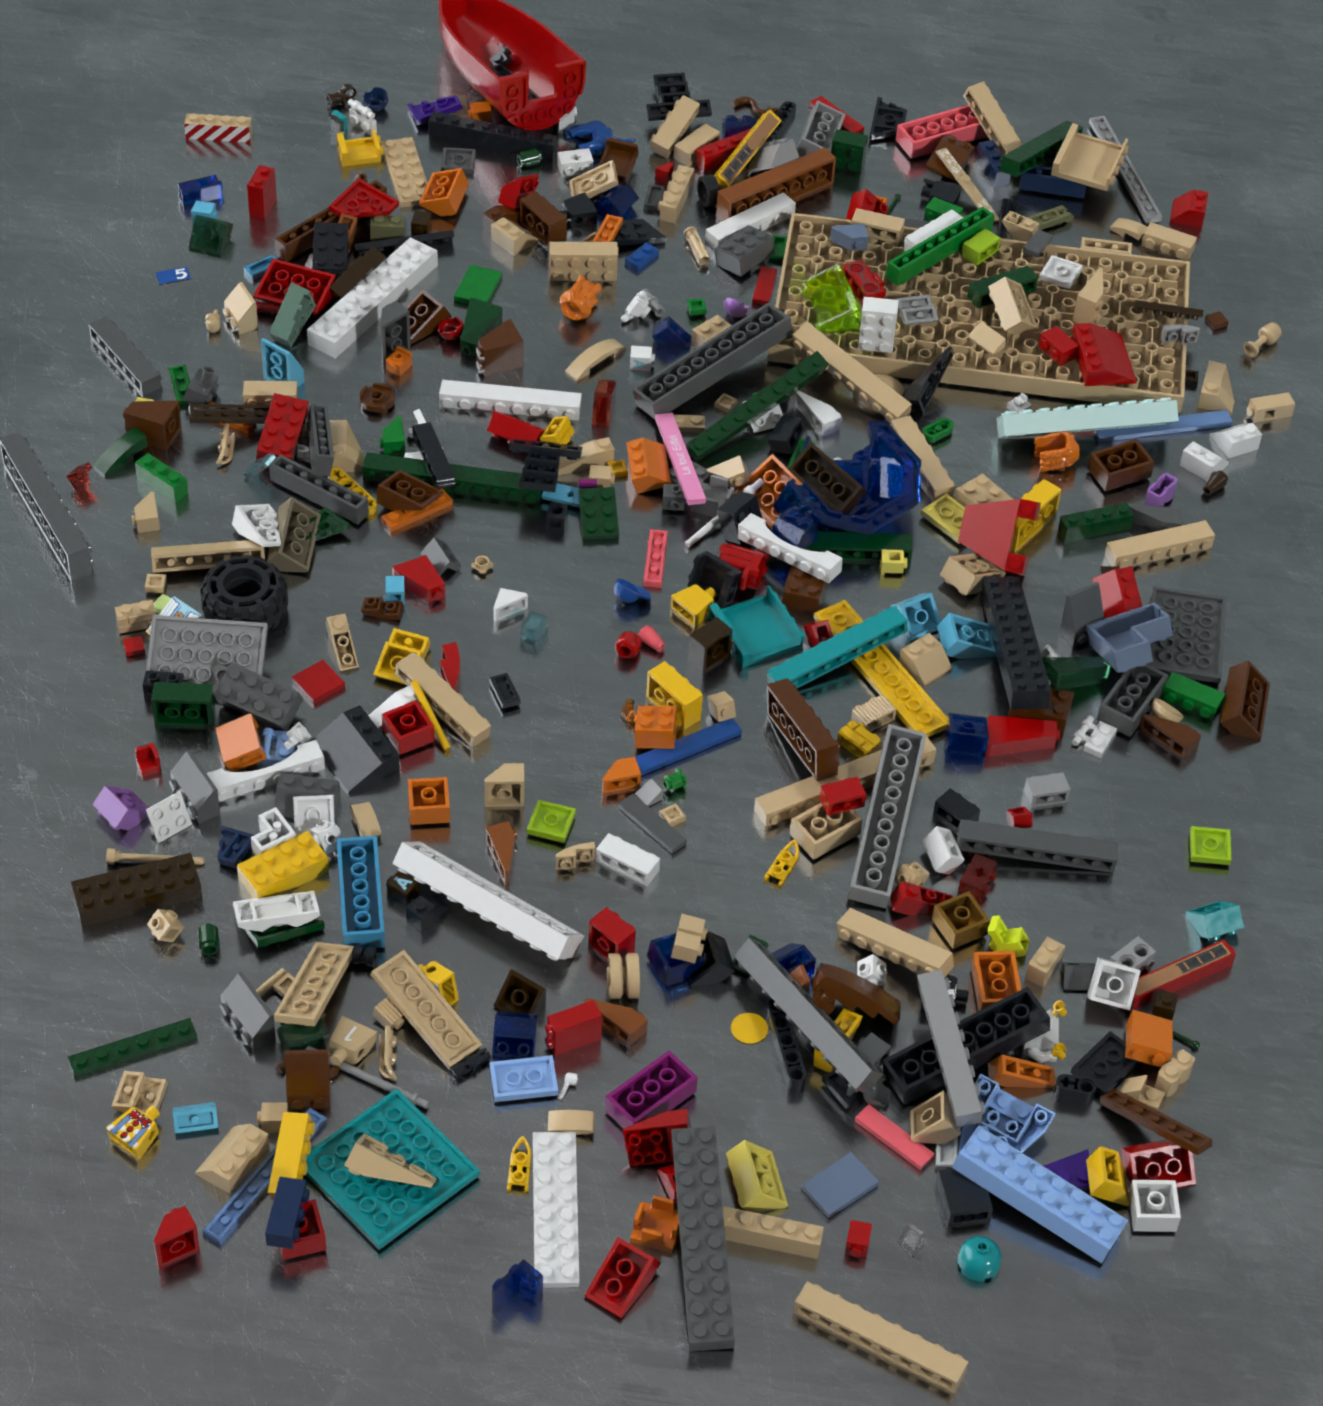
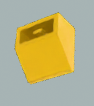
[1086,1146,1130,1206]

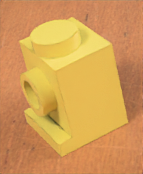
[880,549,907,575]

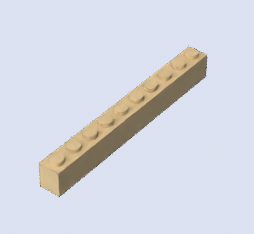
[754,736,937,827]

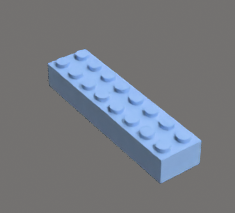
[952,1126,1128,1264]

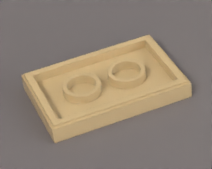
[569,160,619,199]

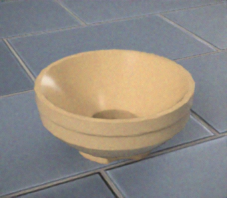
[1151,698,1184,723]

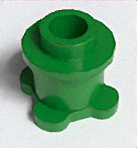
[662,768,687,793]

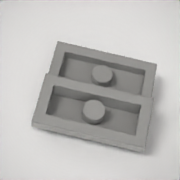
[896,295,939,326]

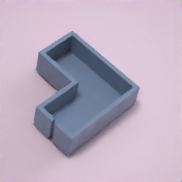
[1086,602,1173,673]

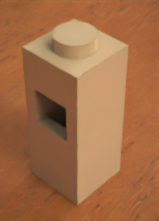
[1246,392,1295,423]

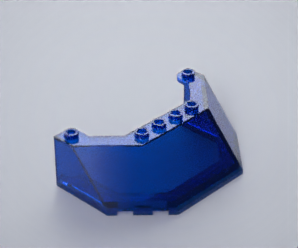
[773,421,921,535]

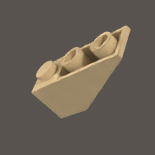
[325,614,359,672]

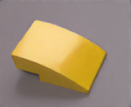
[373,628,431,685]

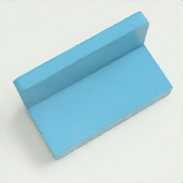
[172,1102,218,1134]

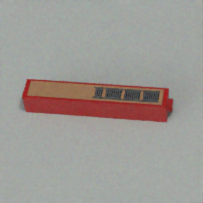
[1130,940,1236,1011]

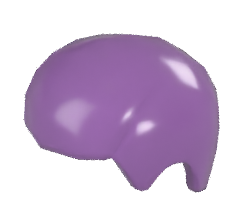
[723,297,751,318]

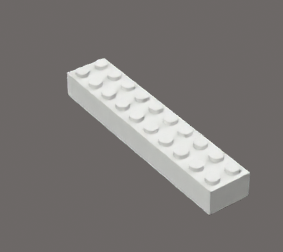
[307,237,438,359]
[392,841,584,961]

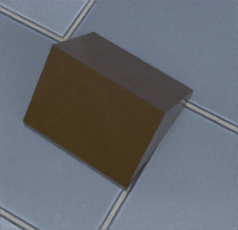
[493,969,546,1026]

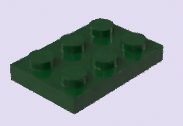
[578,487,619,540]

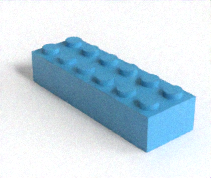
[337,836,385,948]

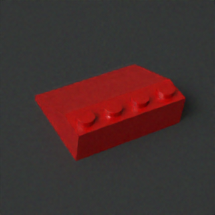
[253,259,337,315]
[1071,323,1137,386]

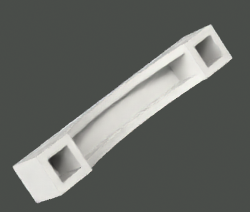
[738,513,842,583]
[207,740,325,801]

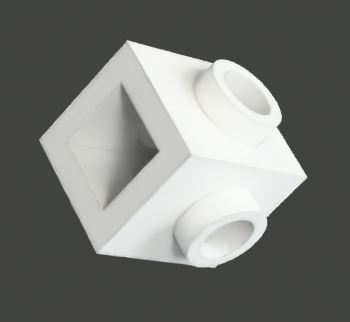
[310,821,341,855]
[857,954,887,987]

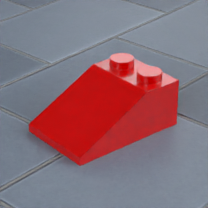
[584,1237,661,1318]

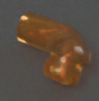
[621,698,637,723]

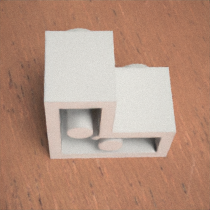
[251,807,296,856]

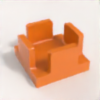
[630,1195,679,1254]

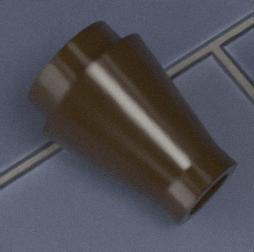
[1203,470,1228,496]

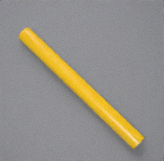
[410,679,451,751]

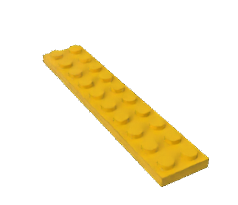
[814,600,951,737]

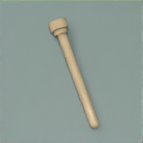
[106,848,205,865]

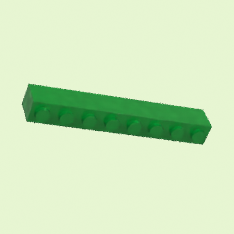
[886,207,995,286]

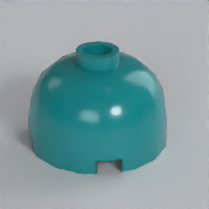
[957,1236,1002,1282]

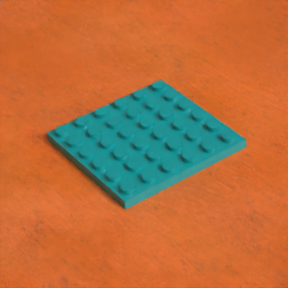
[306,1088,480,1250]

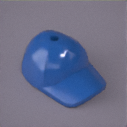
[614,578,651,603]

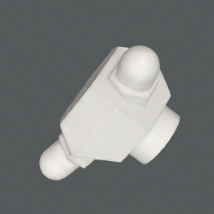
[621,291,651,323]

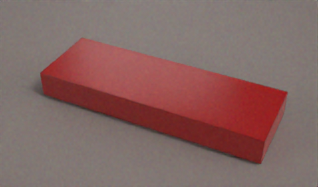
[752,266,778,305]

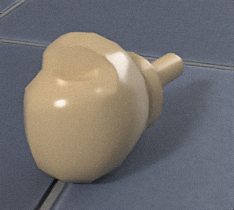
[205,309,221,333]

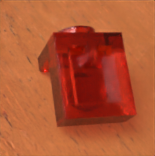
[66,462,93,490]

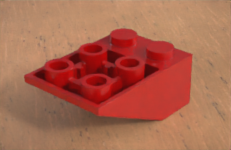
[623,1109,691,1166]

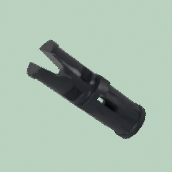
[449,1048,491,1080]

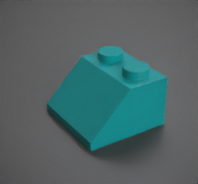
[1185,901,1244,941]

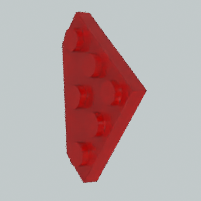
[329,178,399,217]

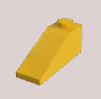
[813,1008,863,1073]

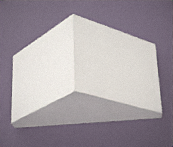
[494,588,528,622]

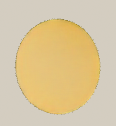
[731,1013,768,1044]

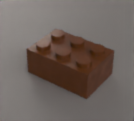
[520,191,567,249]
[1088,439,1155,491]
[782,565,827,614]
[1008,686,1075,735]

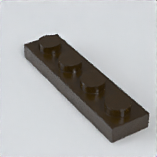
[1133,300,1204,320]

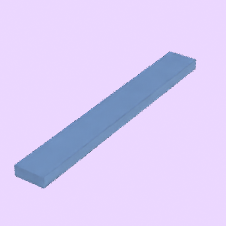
[1094,410,1233,442]
[202,1108,327,1246]

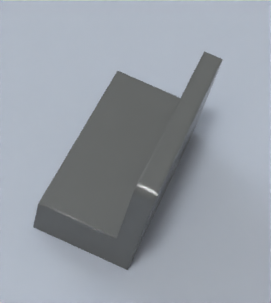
[421,538,462,576]
[1061,962,1096,990]

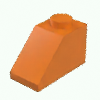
[602,757,641,794]

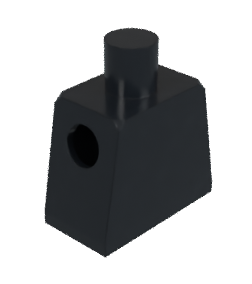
[921,181,962,205]
[560,192,597,228]

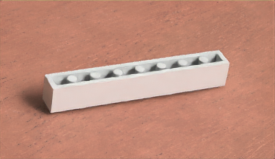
[439,380,582,421]

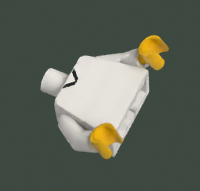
[1023,1000,1067,1063]

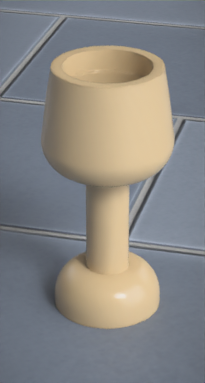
[1243,322,1282,358]

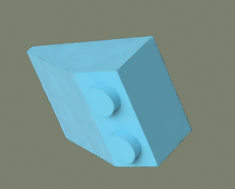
[261,338,304,387]
[937,613,997,659]

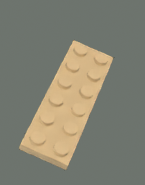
[381,137,428,208]
[274,942,355,1026]
[370,950,483,1070]

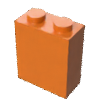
[1125,1010,1173,1067]

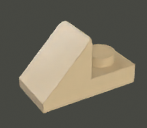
[1119,1075,1165,1111]

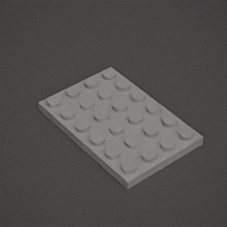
[146,615,268,694]

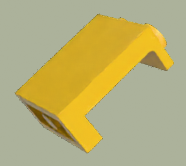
[336,130,384,167]

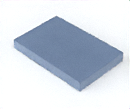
[801,1152,879,1219]

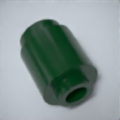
[517,148,542,168]
[197,923,220,955]

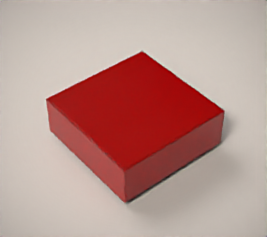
[123,636,145,657]

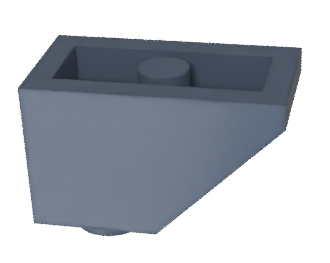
[830,224,869,251]

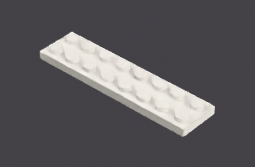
[533,1132,579,1288]

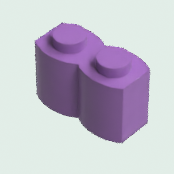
[1144,473,1178,507]

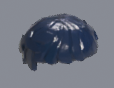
[362,87,388,112]

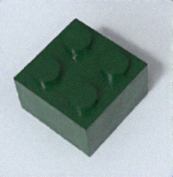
[831,129,868,173]

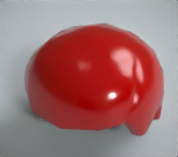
[438,317,464,341]

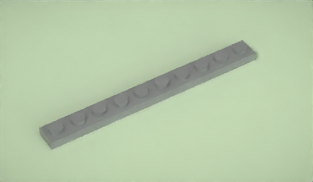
[1089,116,1163,224]

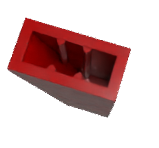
[392,555,445,602]

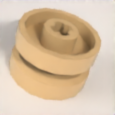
[607,953,640,999]

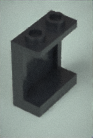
[687,551,742,608]

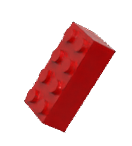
[256,393,309,465]

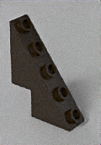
[330,245,386,299]

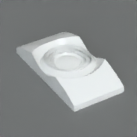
[233,891,320,932]

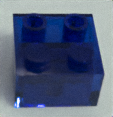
[594,182,639,217]
[771,943,816,977]
[492,1011,539,1059]

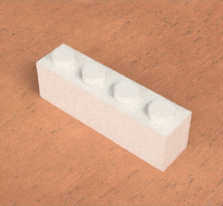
[904,210,964,251]

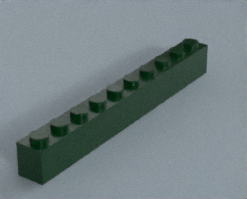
[686,351,829,463]
[362,452,543,504]

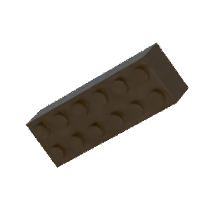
[71,853,202,927]

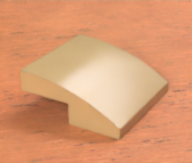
[112,1071,168,1113]

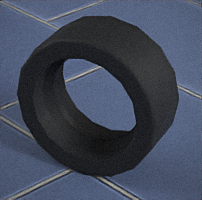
[697,174,720,207]

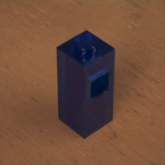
[177,175,223,206]

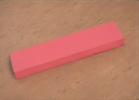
[643,529,668,588]
[855,1104,935,1171]

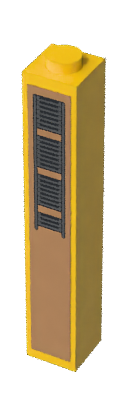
[714,110,782,190]

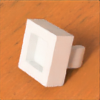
[1007,393,1032,414]

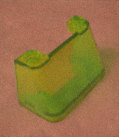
[801,263,862,334]

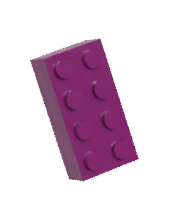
[605,1050,698,1129]

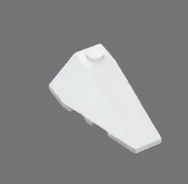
[232,504,281,547]

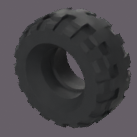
[200,555,288,630]

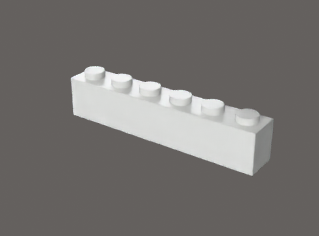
[705,193,796,250]

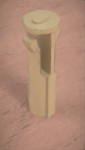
[684,226,711,266]

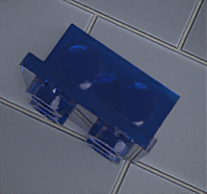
[722,115,757,138]
[492,1259,543,1312]

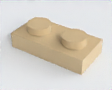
[674,415,705,433]

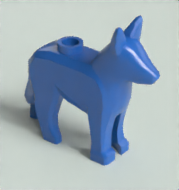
[563,120,636,156]

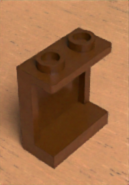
[595,138,639,186]

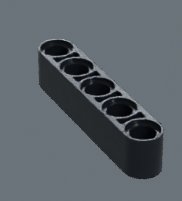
[412,422,455,489]
[766,998,806,1093]

